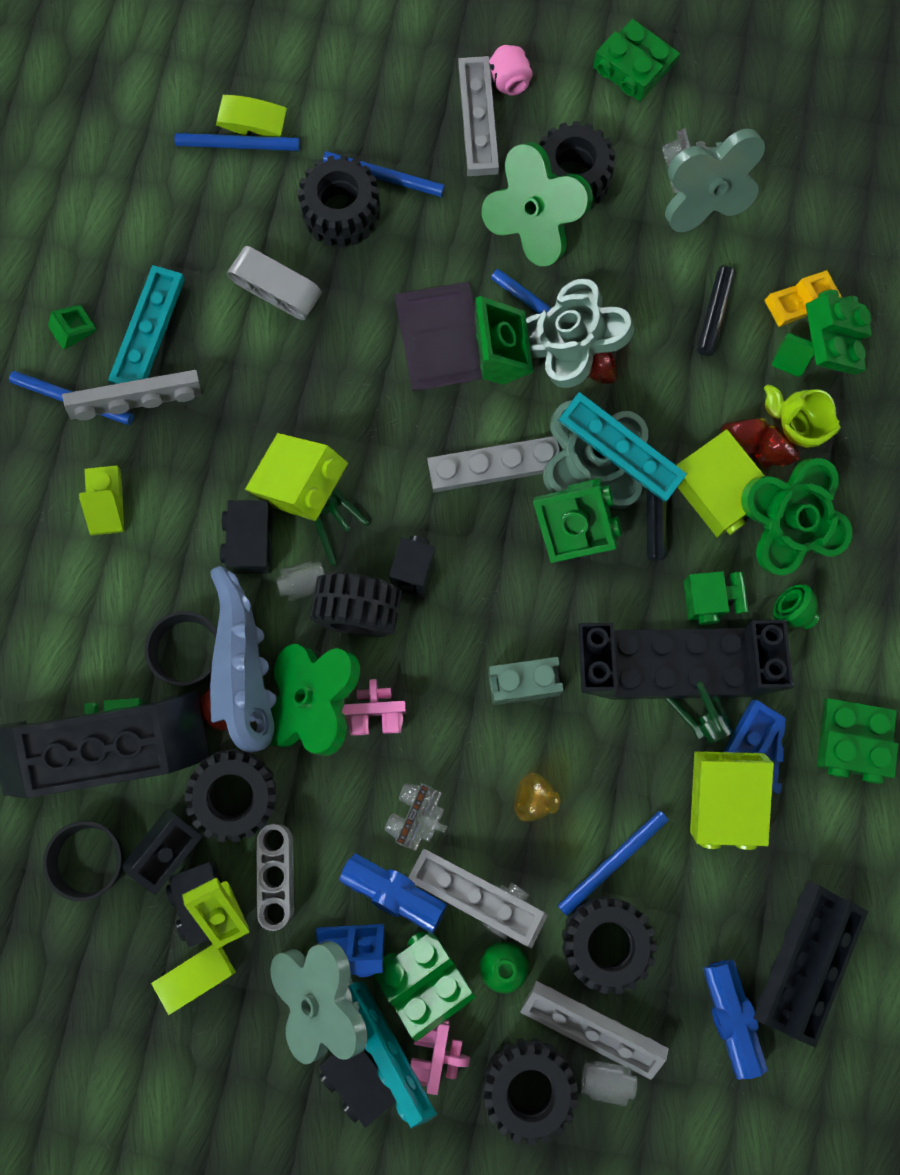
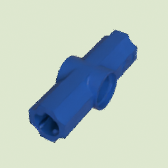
[339,853,447,934]
[702,959,768,1080]

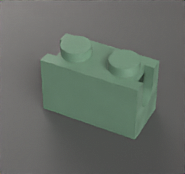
[488,657,564,705]

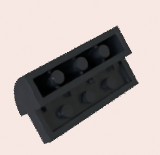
[753,881,868,1048]

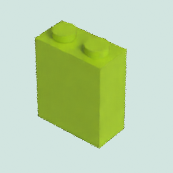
[676,429,765,537]
[245,433,348,521]
[690,751,774,850]

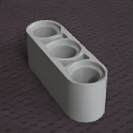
[227,246,322,320]
[257,824,294,931]

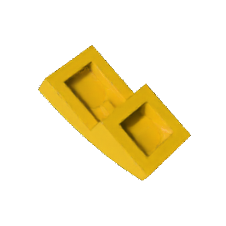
[764,270,842,327]

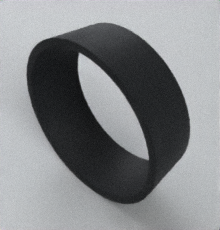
[145,611,217,686]
[43,821,124,901]

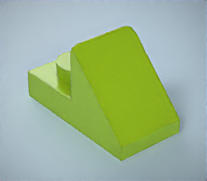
[79,465,125,536]
[182,878,250,949]

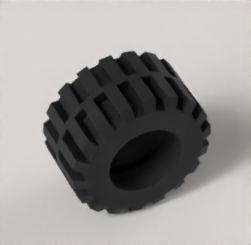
[539,121,615,209]
[298,155,380,247]
[310,572,402,637]
[185,749,276,843]
[562,897,657,994]
[483,1038,578,1145]

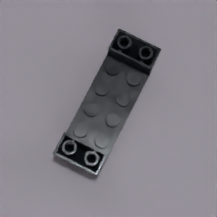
[578,620,794,700]
[0,691,211,798]

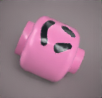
[489,45,533,96]

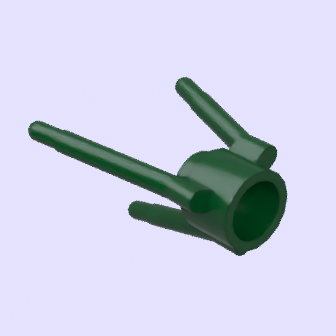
[314,487,370,566]
[665,681,733,744]

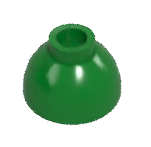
[773,584,820,629]
[479,942,529,994]

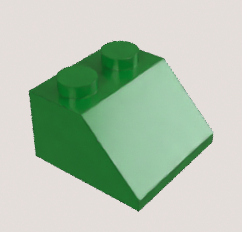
[475,296,533,385]

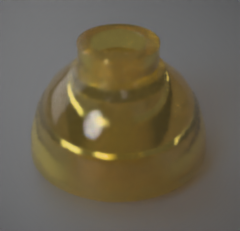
[514,772,560,822]

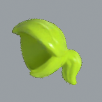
[764,384,841,448]

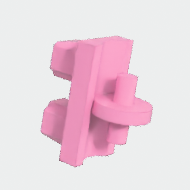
[342,679,407,736]
[411,1020,471,1095]

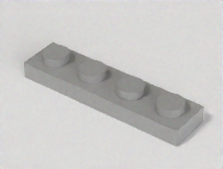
[458,56,499,176]
[62,370,202,420]
[427,436,560,493]
[408,848,548,949]
[520,981,669,1080]

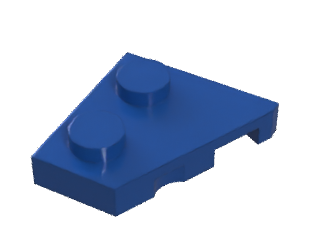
[723,700,785,795]
[316,924,385,977]

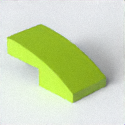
[216,95,287,137]
[151,944,236,1015]

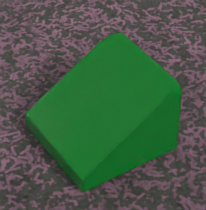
[48,304,96,349]
[772,332,814,377]

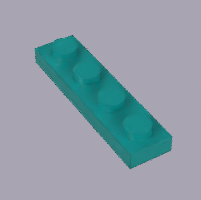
[108,265,185,385]
[557,392,687,502]
[348,982,437,1128]

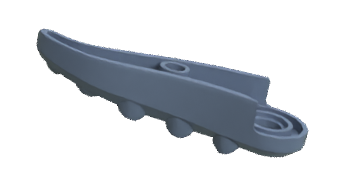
[210,566,276,753]

